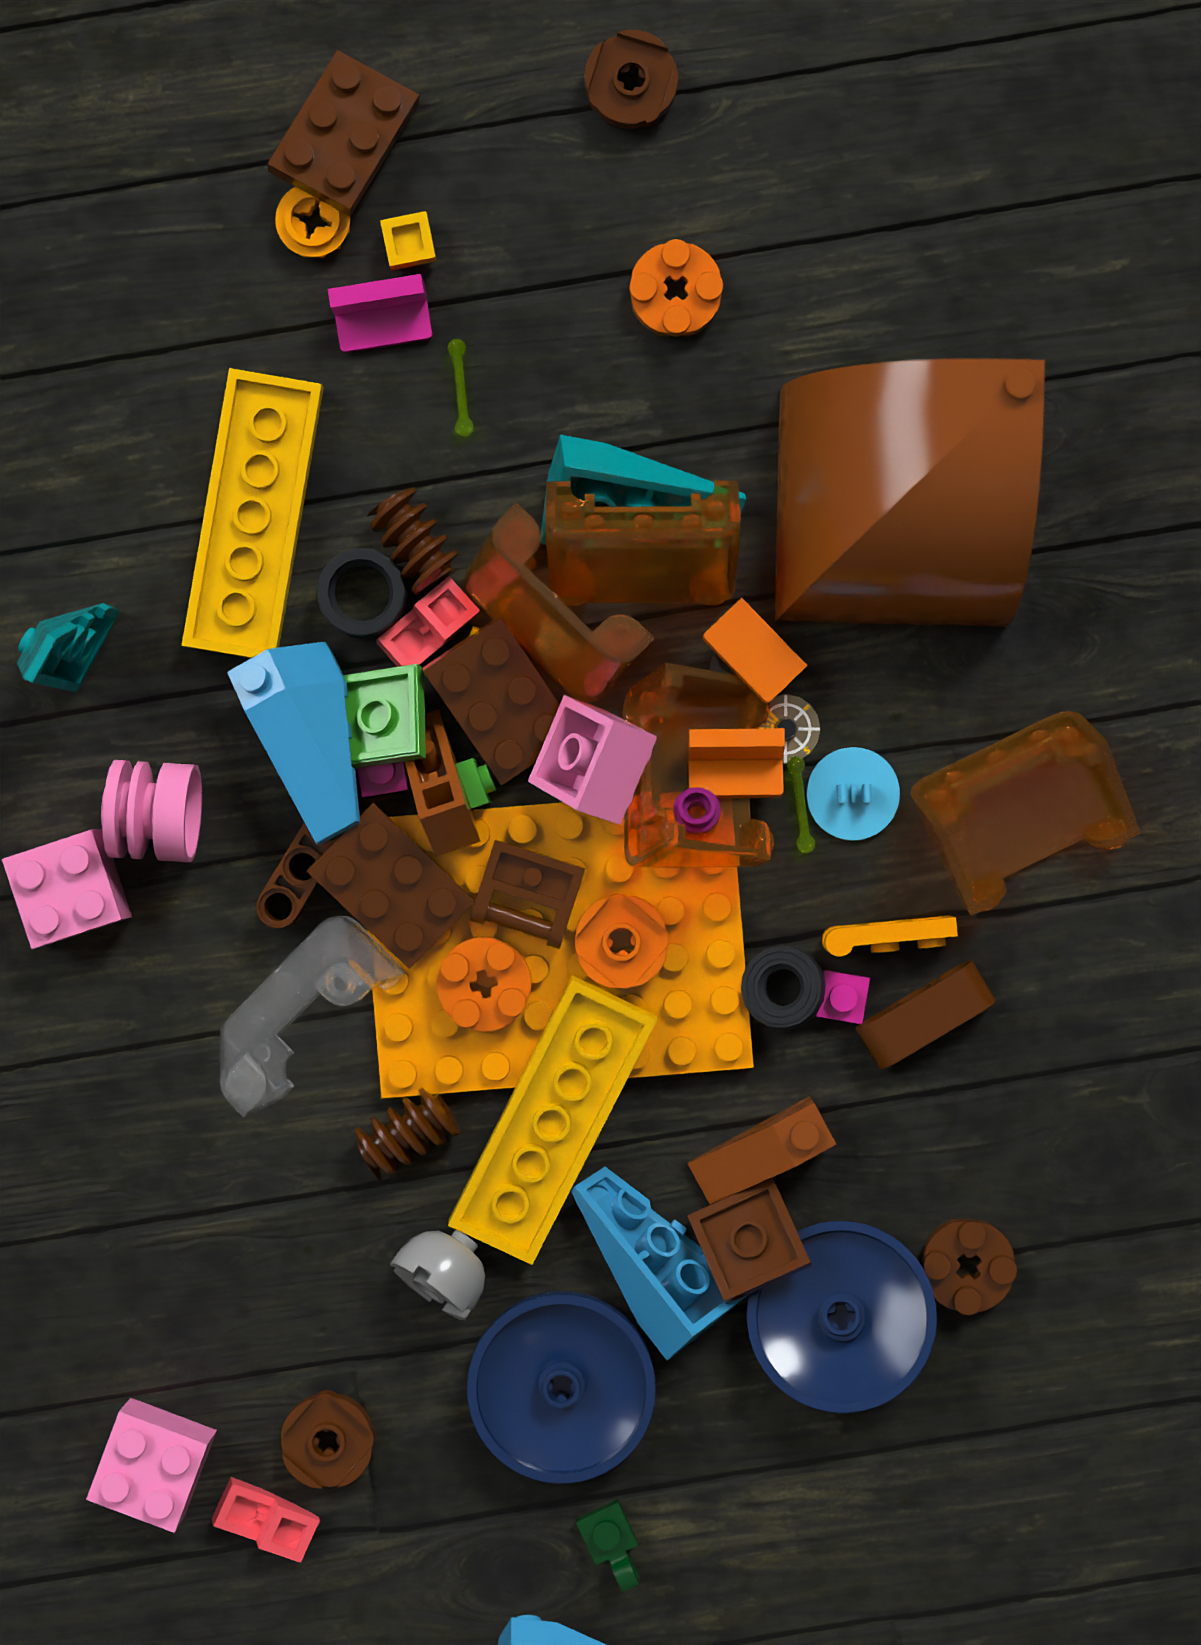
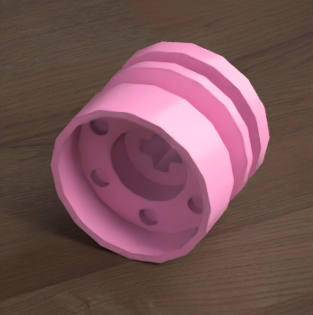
[101,760,202,862]

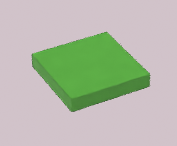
[343,664,426,769]

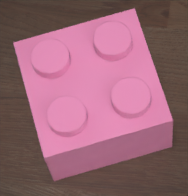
[528,695,657,825]
[2,829,132,949]
[86,1398,217,1533]

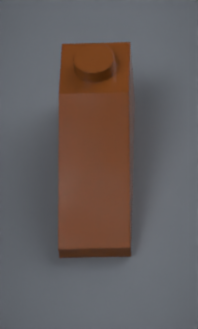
[405,709,481,857]
[687,1096,837,1204]

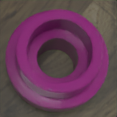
[673,787,721,835]

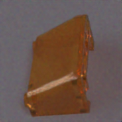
[545,481,741,606]
[464,502,655,703]
[623,662,774,868]
[910,711,1141,916]

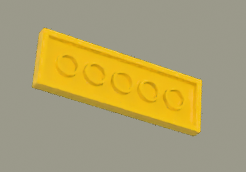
[182,368,324,658]
[448,976,657,1265]

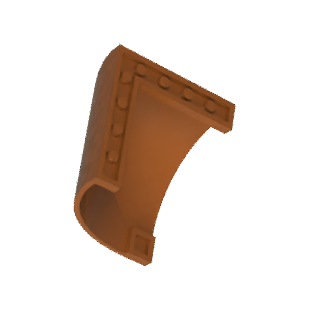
[775,359,1045,627]

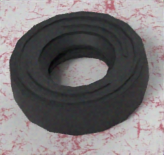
[741,945,826,1030]

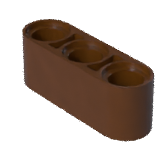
[257,822,342,928]
[856,960,996,1069]

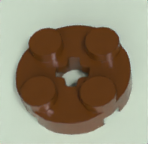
[585,30,678,129]
[921,1218,1017,1315]
[281,1390,376,1489]

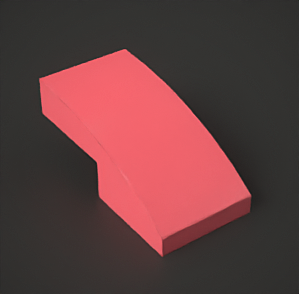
[376,576,480,667]
[211,1477,320,1563]

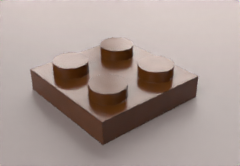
[687,1177,813,1304]

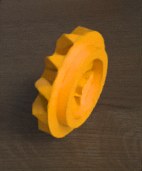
[275,187,350,258]

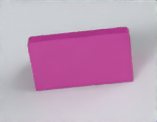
[328,274,433,353]

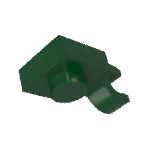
[576,1499,640,1592]

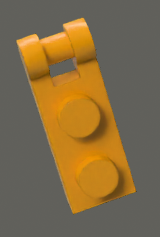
[822,915,958,957]

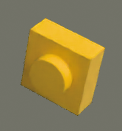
[380,211,437,271]

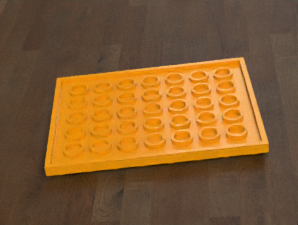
[367,792,754,1099]

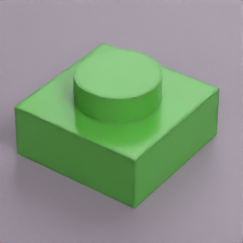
[455,758,496,809]

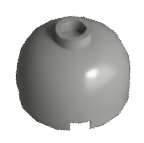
[390,1230,485,1320]

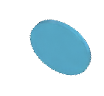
[806,747,900,840]

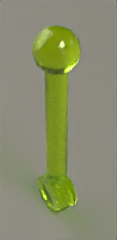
[447,338,474,437]
[787,756,815,853]

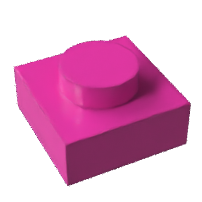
[357,762,409,797]
[816,969,870,1024]

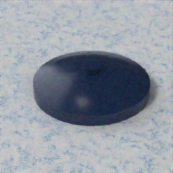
[747,1221,937,1414]
[467,1291,656,1483]

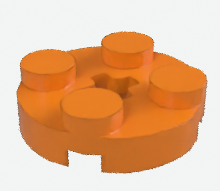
[629,239,723,337]
[574,894,669,989]
[437,936,532,1032]

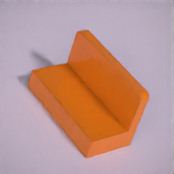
[702,598,808,703]
[688,728,785,798]

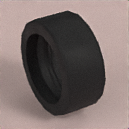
[316,547,408,639]

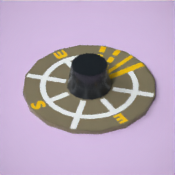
[751,694,820,764]

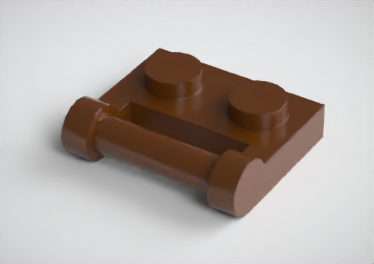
[470,840,585,949]

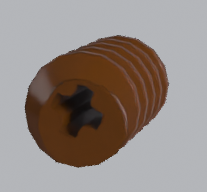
[367,487,459,595]
[354,1087,461,1182]

